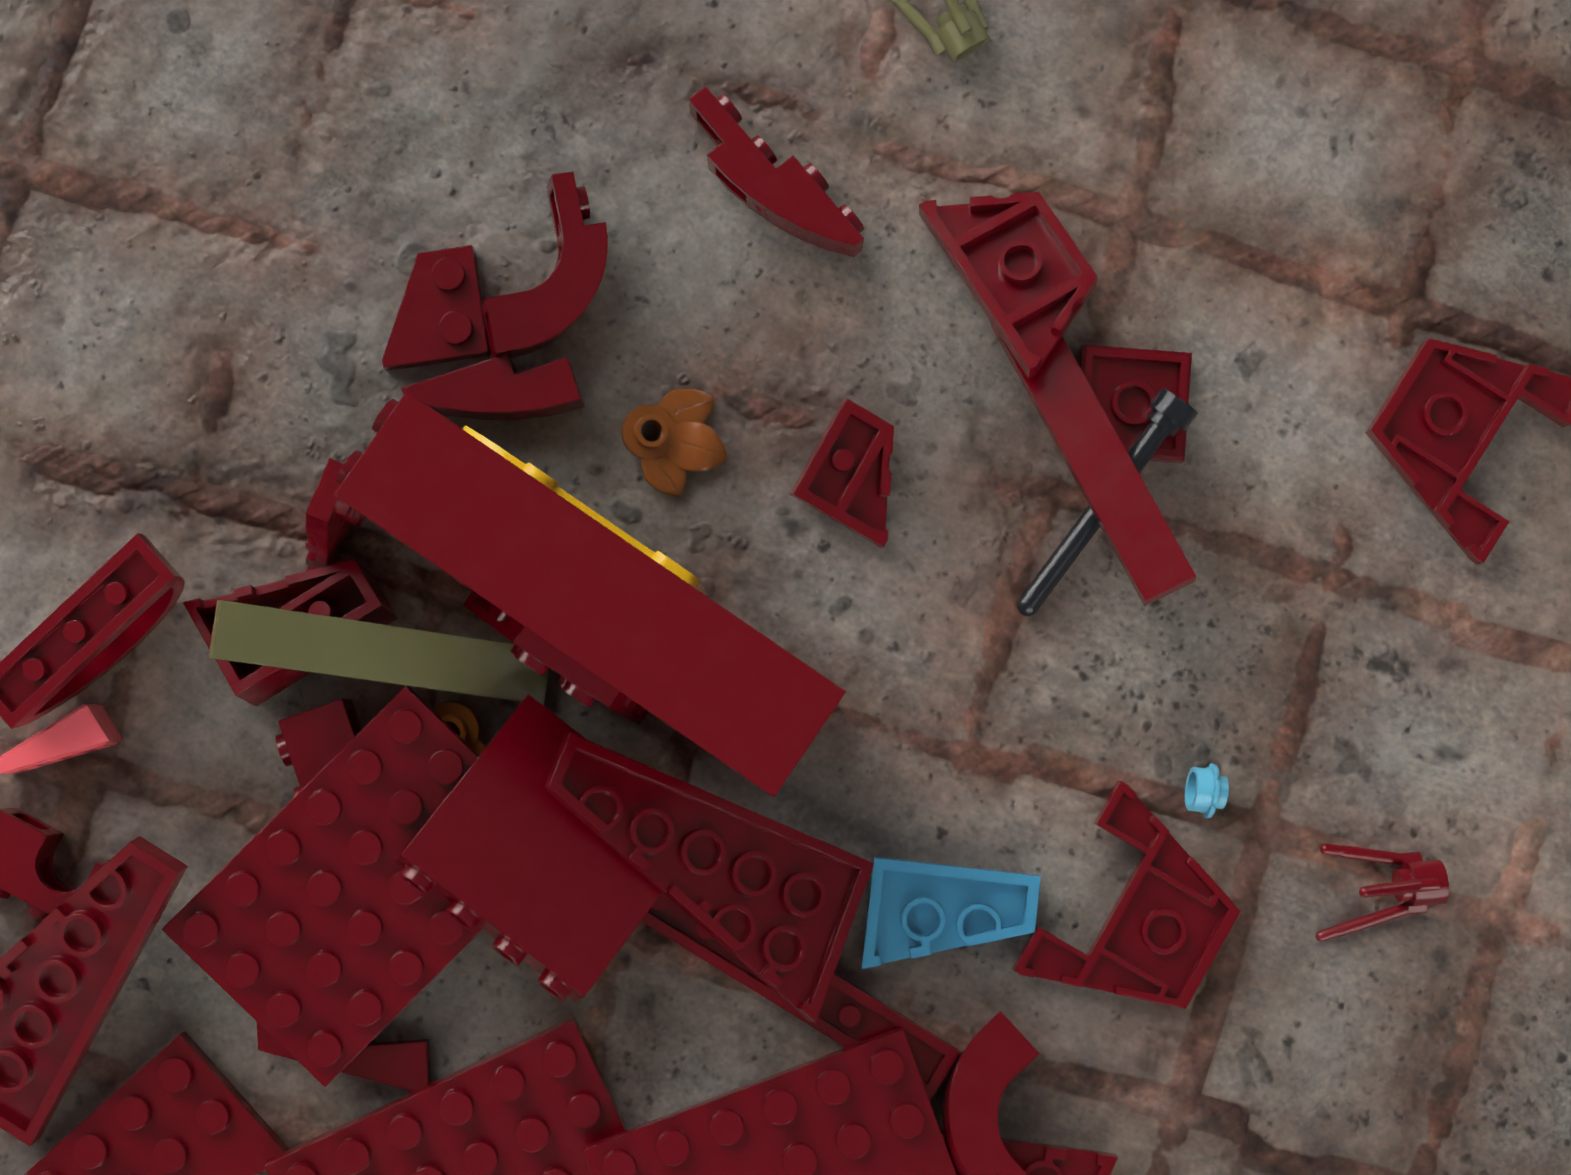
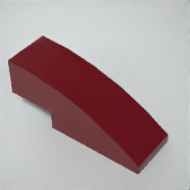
[401,354,585,420]

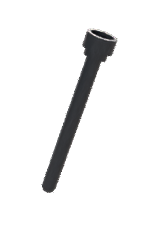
[1017,388,1198,616]

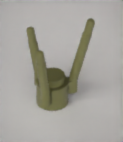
[891,0,990,61]

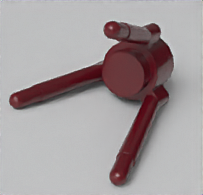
[1315,844,1449,942]

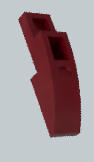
[688,85,864,257]

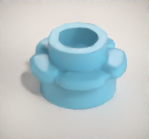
[1185,763,1229,818]

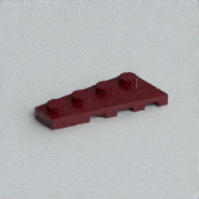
[305,458,366,571]

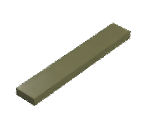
[208,600,549,705]

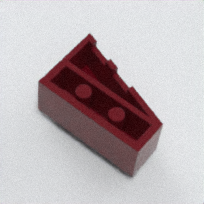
[182,559,398,707]

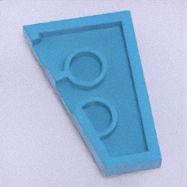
[861,856,1041,969]

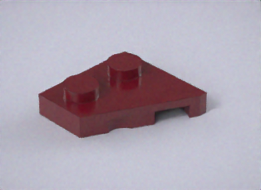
[382,245,490,371]
[789,398,894,547]

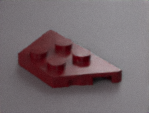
[919,192,1097,378]
[463,590,648,725]

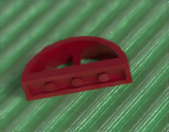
[0,533,185,729]

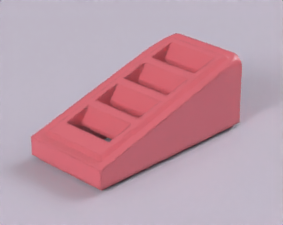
[0,704,123,774]

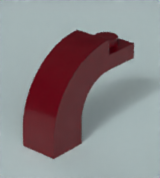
[482,171,608,358]
[942,1011,1040,1175]

